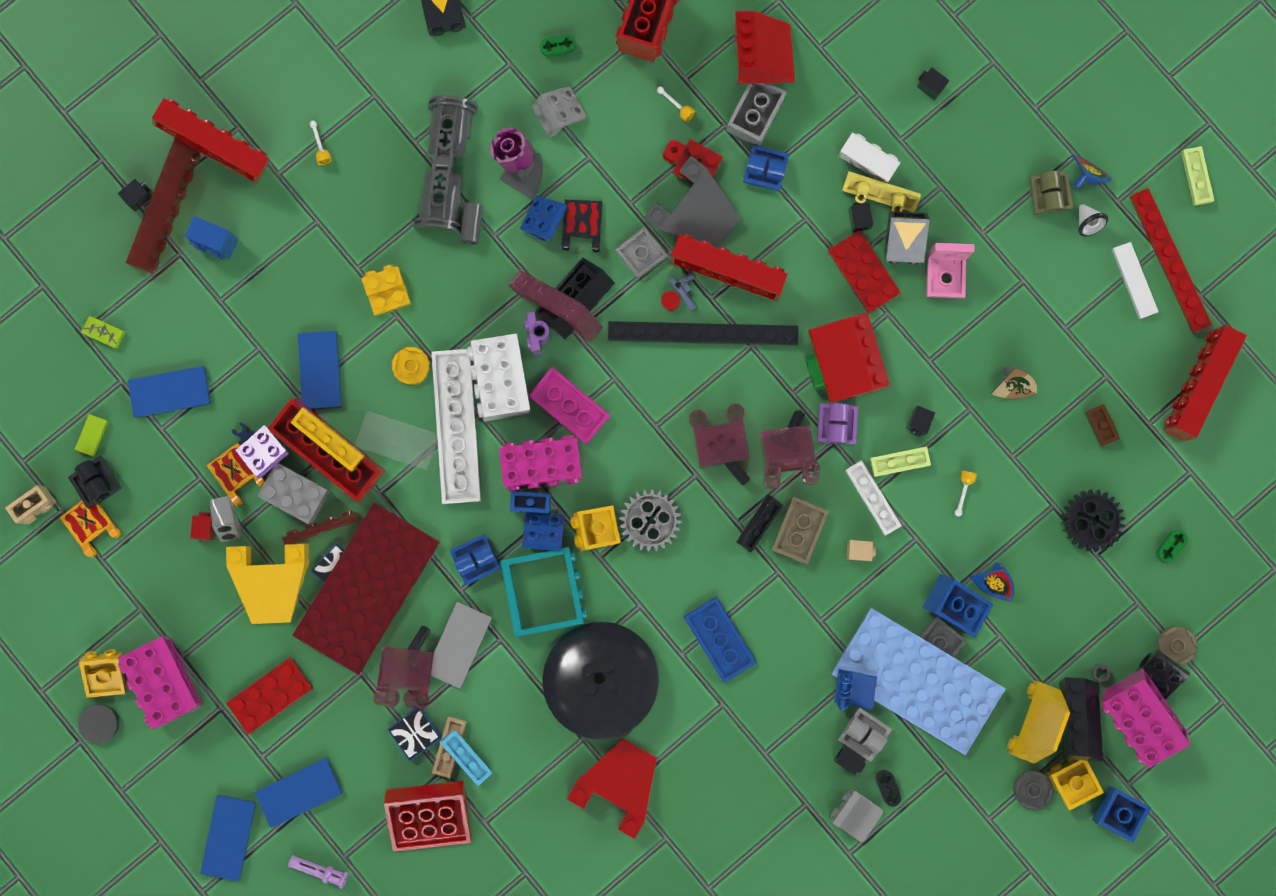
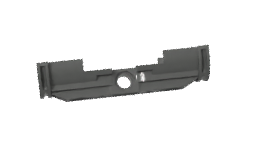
[414,96,478,234]

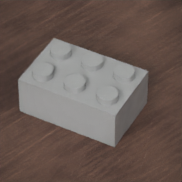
[726,83,787,146]
[257,463,331,525]

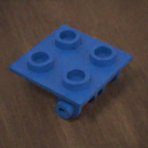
[834,669,877,711]

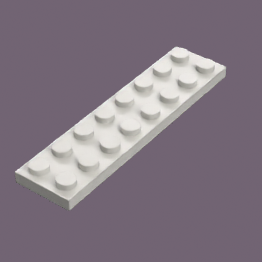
[431,349,481,504]

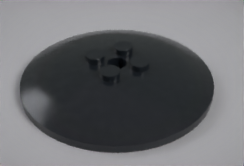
[542,622,659,739]

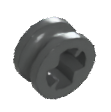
[1091,664,1110,682]

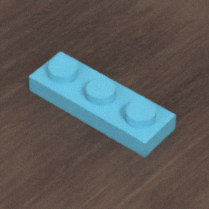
[440,729,492,786]

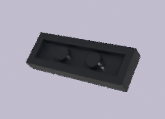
[736,494,783,553]

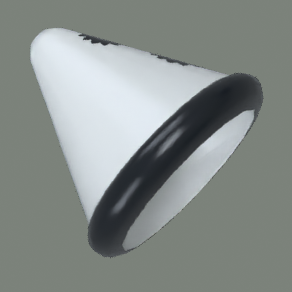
[1078,204,1108,237]

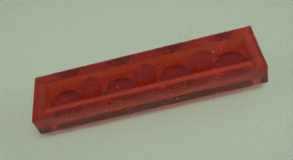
[282,510,361,545]

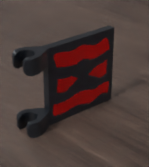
[562,199,602,252]

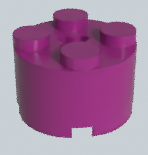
[490,128,534,173]

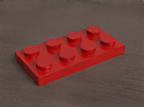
[827,230,901,314]
[226,657,313,735]

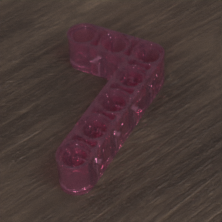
[508,270,603,343]

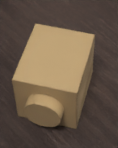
[846,540,876,561]

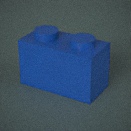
[510,491,551,514]

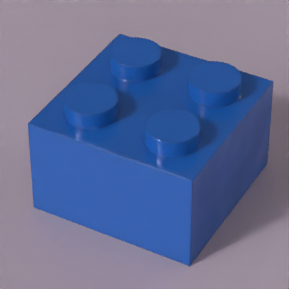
[184,216,238,260]
[1092,786,1151,842]

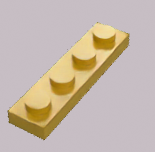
[291,407,364,471]

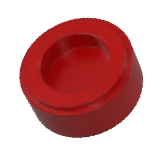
[661,291,680,311]

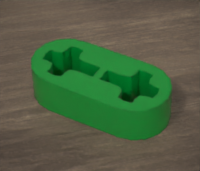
[540,35,576,57]
[805,354,825,391]
[1156,530,1188,563]

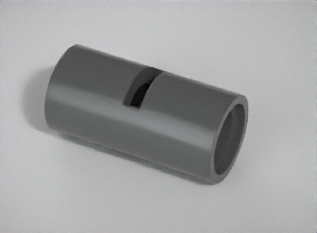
[460,203,483,244]

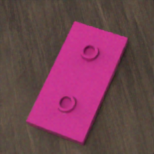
[528,367,611,445]

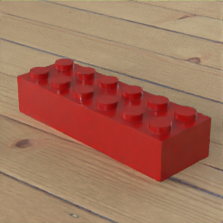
[152,98,269,184]
[670,234,788,302]
[1163,325,1247,441]
[268,398,386,502]

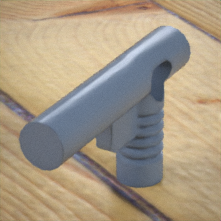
[669,272,697,311]

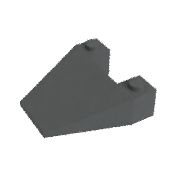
[644,156,740,248]

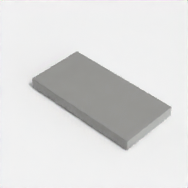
[425,602,493,689]

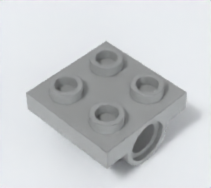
[838,707,892,762]

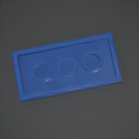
[298,331,342,409]
[128,366,211,418]
[684,597,757,683]
[255,758,343,828]
[200,795,257,881]

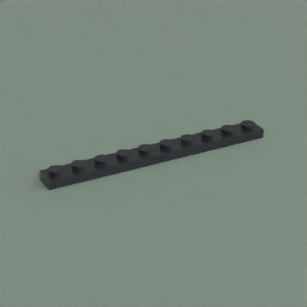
[608,321,798,346]

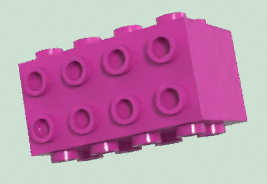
[499,435,583,492]
[118,636,203,729]
[1102,668,1190,769]

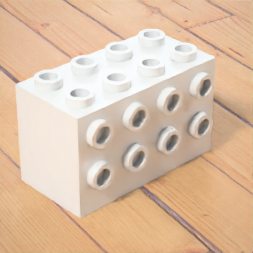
[467,334,530,422]

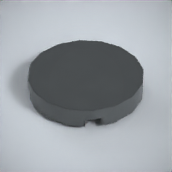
[78,704,119,744]
[1013,770,1053,810]

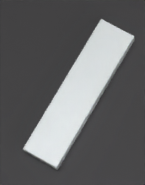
[1111,242,1158,319]
[845,460,902,536]

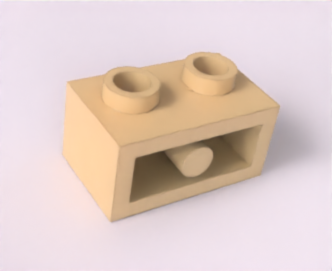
[5,485,56,525]

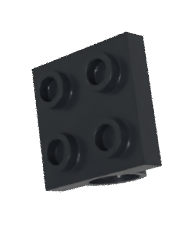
[68,456,122,510]
[1134,649,1190,699]

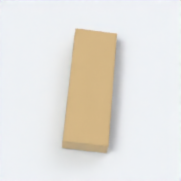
[432,716,467,779]

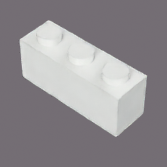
[838,132,901,183]

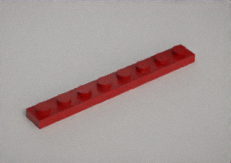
[1129,188,1212,334]

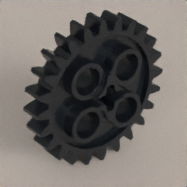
[1061,489,1126,552]

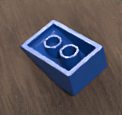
[922,574,993,638]

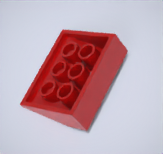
[734,11,795,84]
[808,312,890,403]
[384,781,471,852]

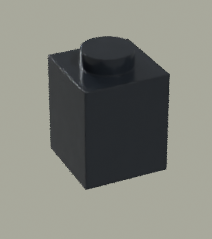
[917,67,950,101]
[117,179,152,212]
[848,202,873,232]
[906,405,935,437]
[834,744,866,775]

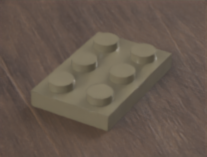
[771,497,829,565]

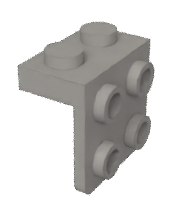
[532,86,587,138]
[830,788,883,842]

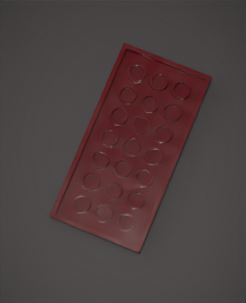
[292,502,440,675]

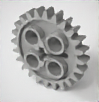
[619,489,682,552]

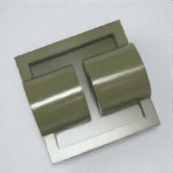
[1029,171,1073,215]

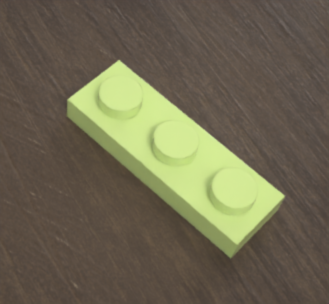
[1181,146,1214,206]
[870,447,931,477]

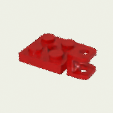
[662,139,723,184]

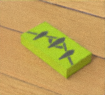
[81,316,125,349]

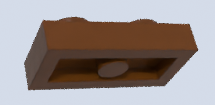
[1085,404,1120,447]

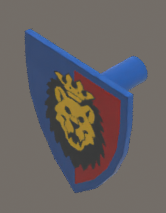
[1072,154,1113,189]
[970,562,1015,602]

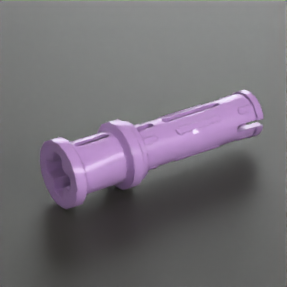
[288,855,349,889]

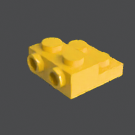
[361,264,411,316]
[571,505,621,551]
[79,649,127,698]
[1047,760,1104,811]

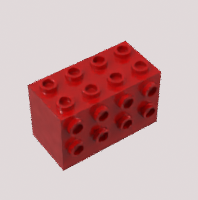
[616,0,678,63]

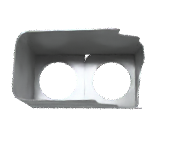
[210,496,240,542]

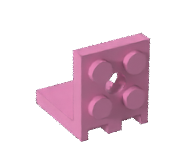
[926,243,974,299]

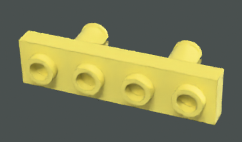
[842,171,921,212]

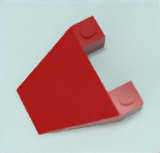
[567,738,657,839]

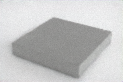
[615,226,668,280]

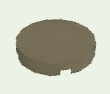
[1157,626,1197,665]

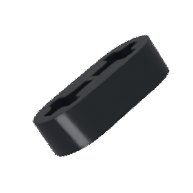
[875,770,901,807]

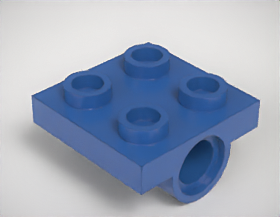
[743,145,789,192]
[520,195,567,241]
[522,513,565,551]
[450,534,501,585]

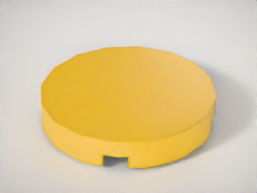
[392,347,430,385]

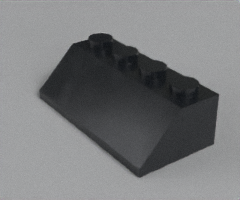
[535,258,615,340]
[1059,677,1103,761]

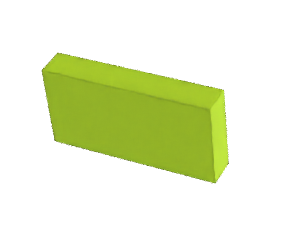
[75,414,109,457]

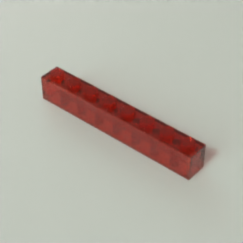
[125,138,201,274]

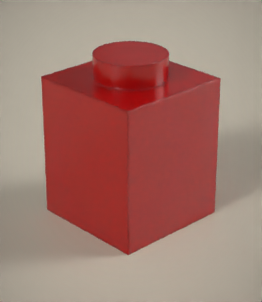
[190,512,215,540]

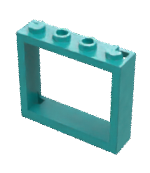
[500,547,587,637]

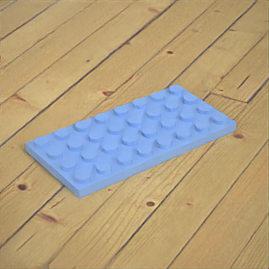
[831,608,1005,755]

